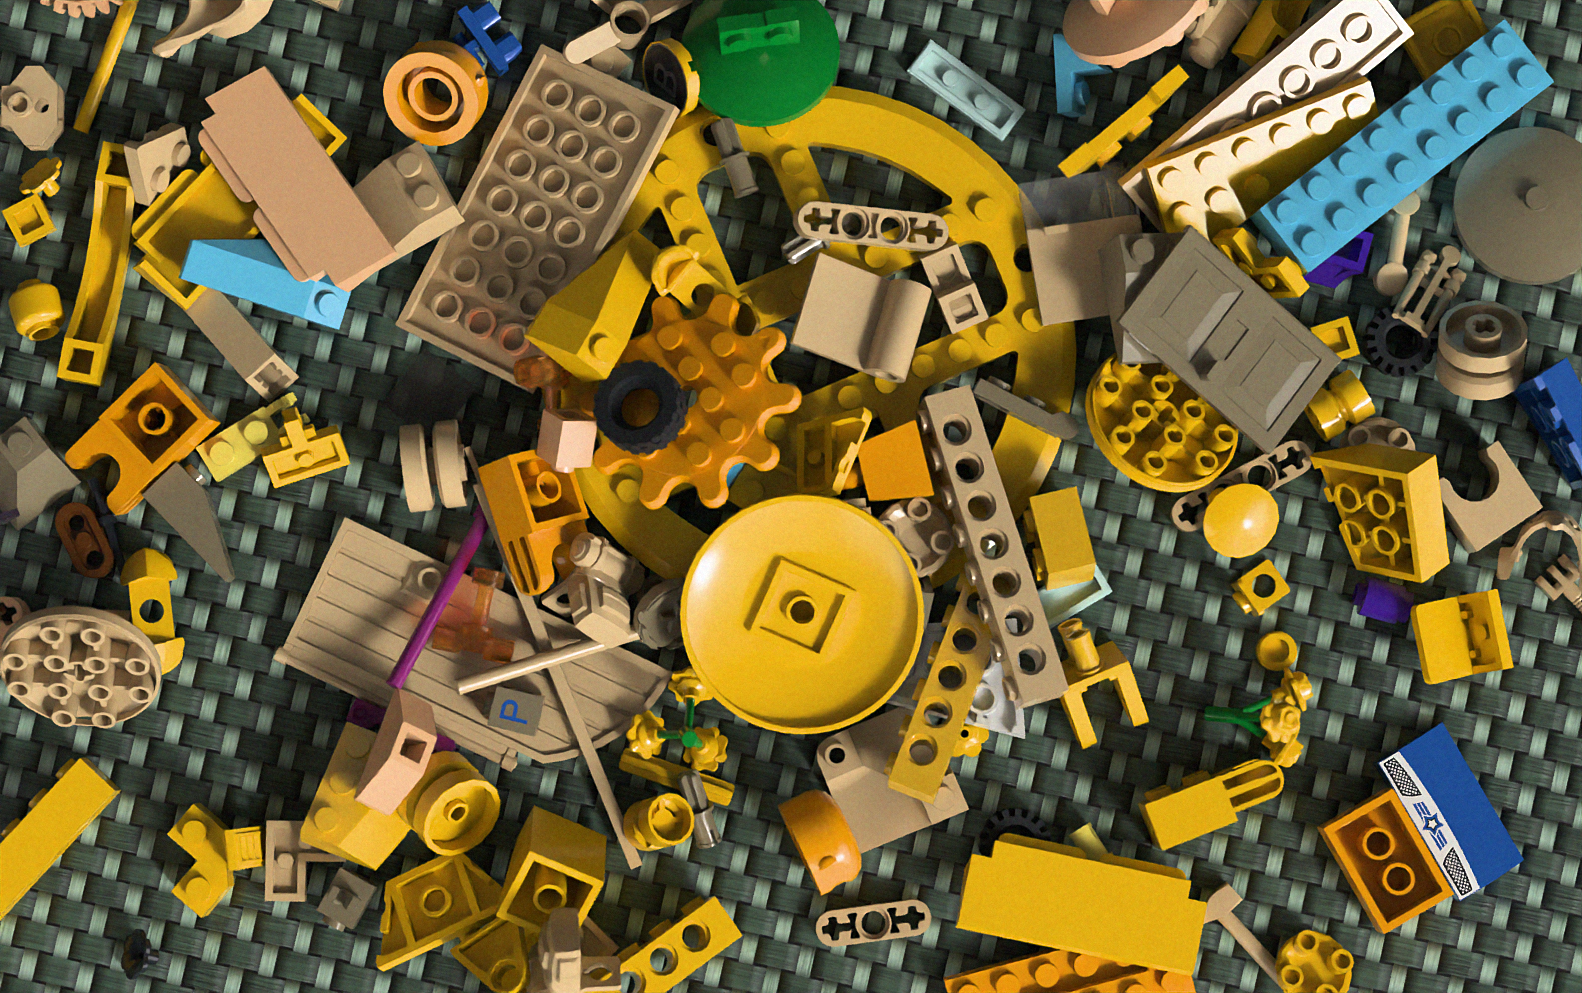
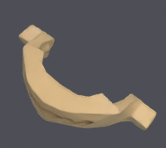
[1496,510,1582,592]

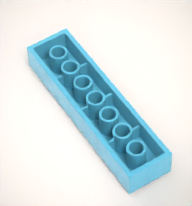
[1249,19,1554,277]

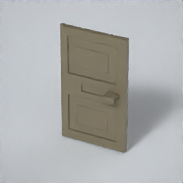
[1115,225,1341,454]

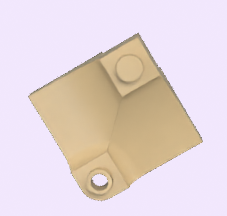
[816,707,969,854]

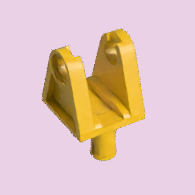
[1057,618,1149,750]
[450,917,540,993]

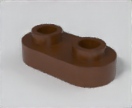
[55,502,115,578]

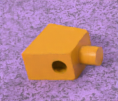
[842,420,934,501]

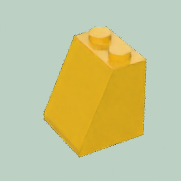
[496,805,607,934]

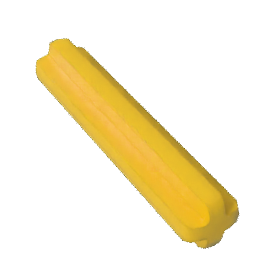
[619,748,735,806]

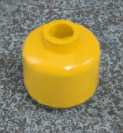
[8,279,66,341]

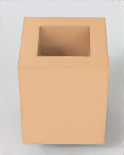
[536,409,597,473]

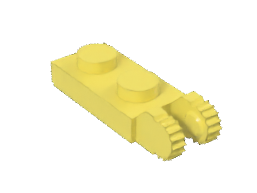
[196,392,310,482]

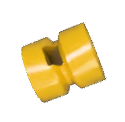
[1304,369,1375,442]
[623,793,694,852]

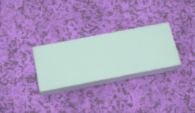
[906,39,1026,143]

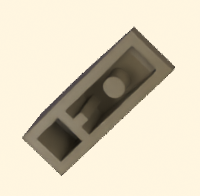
[142,462,236,583]

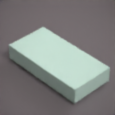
[1037,565,1113,629]

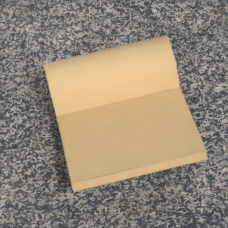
[789,252,932,383]

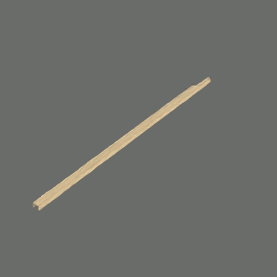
[464,446,643,869]

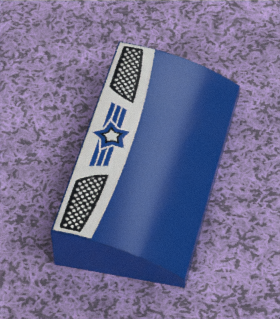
[1373,722,1524,901]

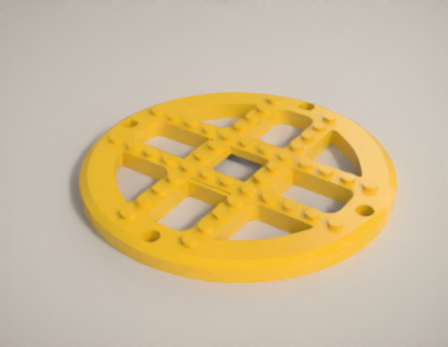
[541,86,1077,589]

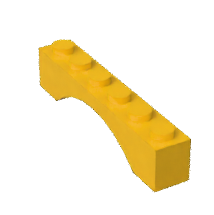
[57,141,140,388]

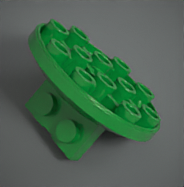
[681,0,840,127]

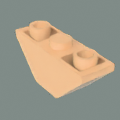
[353,689,437,816]

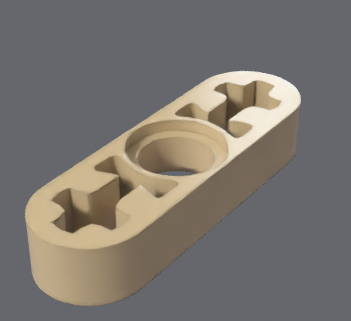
[816,899,931,947]

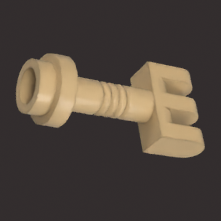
[1534,554,1582,613]

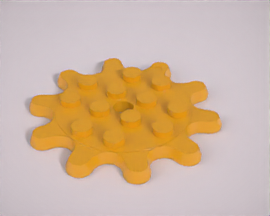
[579,293,802,509]

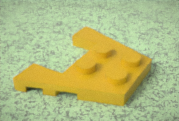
[1058,64,1189,178]

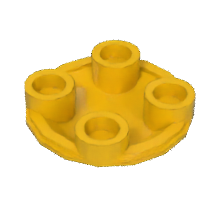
[1202,483,1279,558]
[1275,930,1354,993]

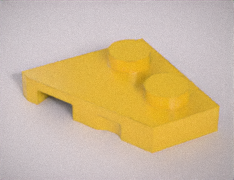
[797,407,872,497]

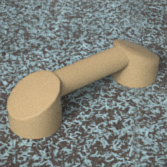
[1373,191,1420,296]

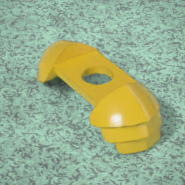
[651,245,760,336]
[120,547,185,675]

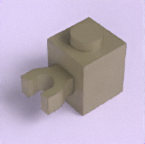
[317,866,379,932]

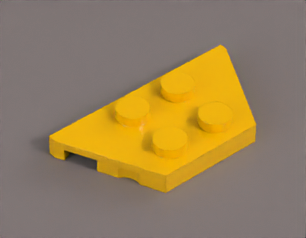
[376,853,503,972]

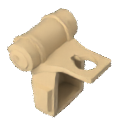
[1183,0,1258,69]
[541,532,646,649]
[527,907,621,993]

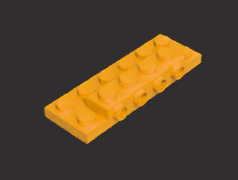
[943,948,1196,993]

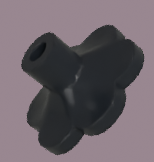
[121,929,159,980]

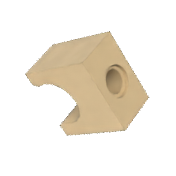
[1439,441,1543,554]

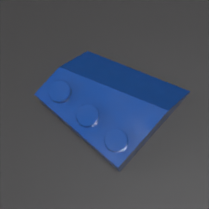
[1513,357,1582,490]

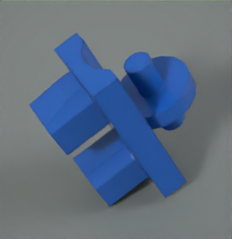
[452,1,523,77]

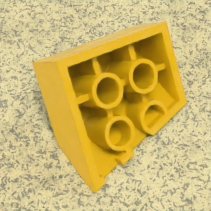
[1309,443,1450,583]
[300,722,411,871]

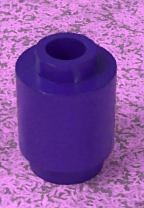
[1351,576,1414,624]

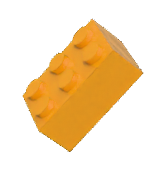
[1317,788,1454,934]

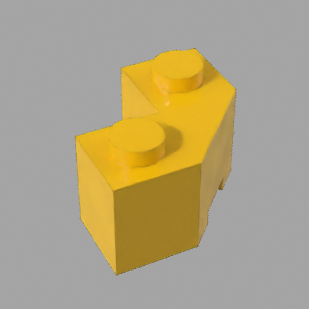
[167,803,234,918]

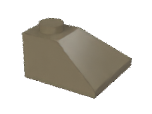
[0,416,82,531]

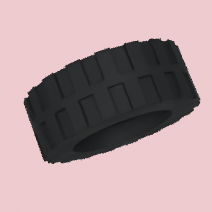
[593,360,688,455]

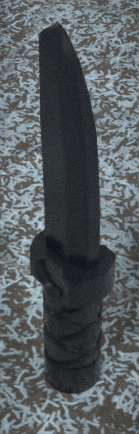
[87,475,129,587]

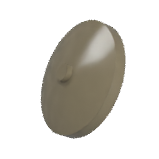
[1452,127,1582,285]

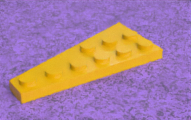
[1143,76,1379,245]

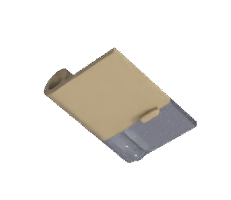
[1018,162,1143,326]

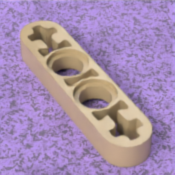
[793,201,949,252]
[1170,440,1312,532]

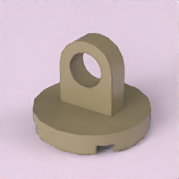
[633,574,686,650]

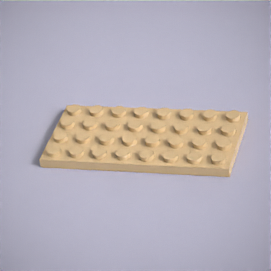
[395,44,680,394]

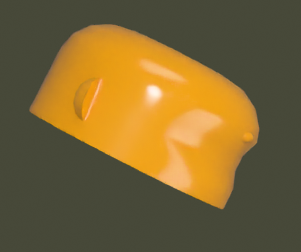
[383,40,489,146]
[778,789,862,896]

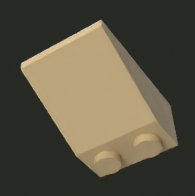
[353,141,465,273]

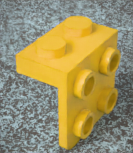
[1410,589,1514,684]

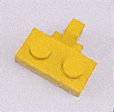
[261,406,350,488]

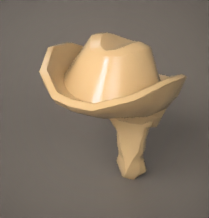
[152,0,273,58]

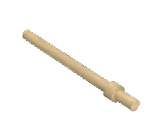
[454,624,643,695]

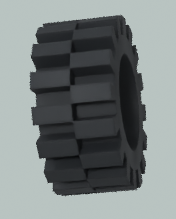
[1362,304,1439,378]
[978,808,1051,857]

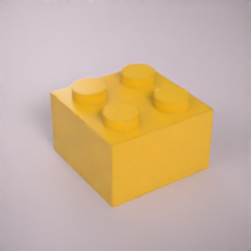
[1022,486,1096,591]

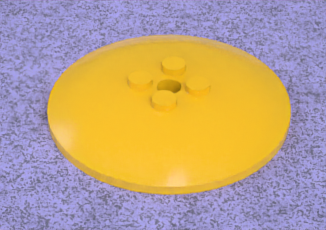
[680,493,924,734]

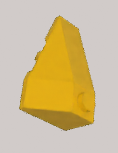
[523,229,661,383]

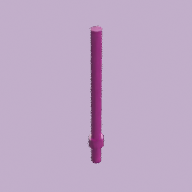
[386,503,489,690]

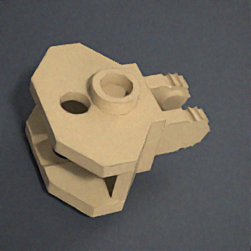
[0,66,65,151]

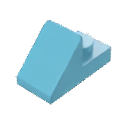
[1053,33,1113,117]

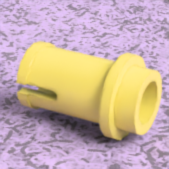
[1069,822,1114,861]

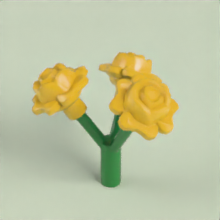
[626,666,728,772]
[1204,667,1313,767]

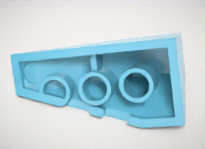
[178,239,351,330]

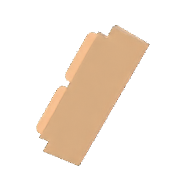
[198,66,398,292]

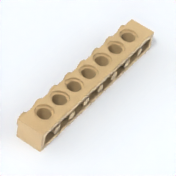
[916,384,1069,710]

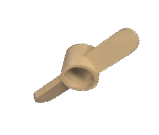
[563,0,693,64]

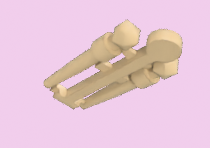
[1392,245,1466,338]

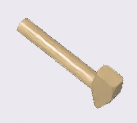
[1203,881,1281,988]

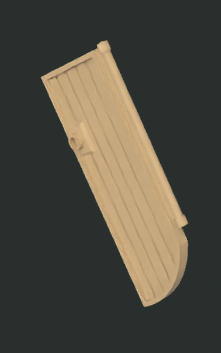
[273,517,673,772]

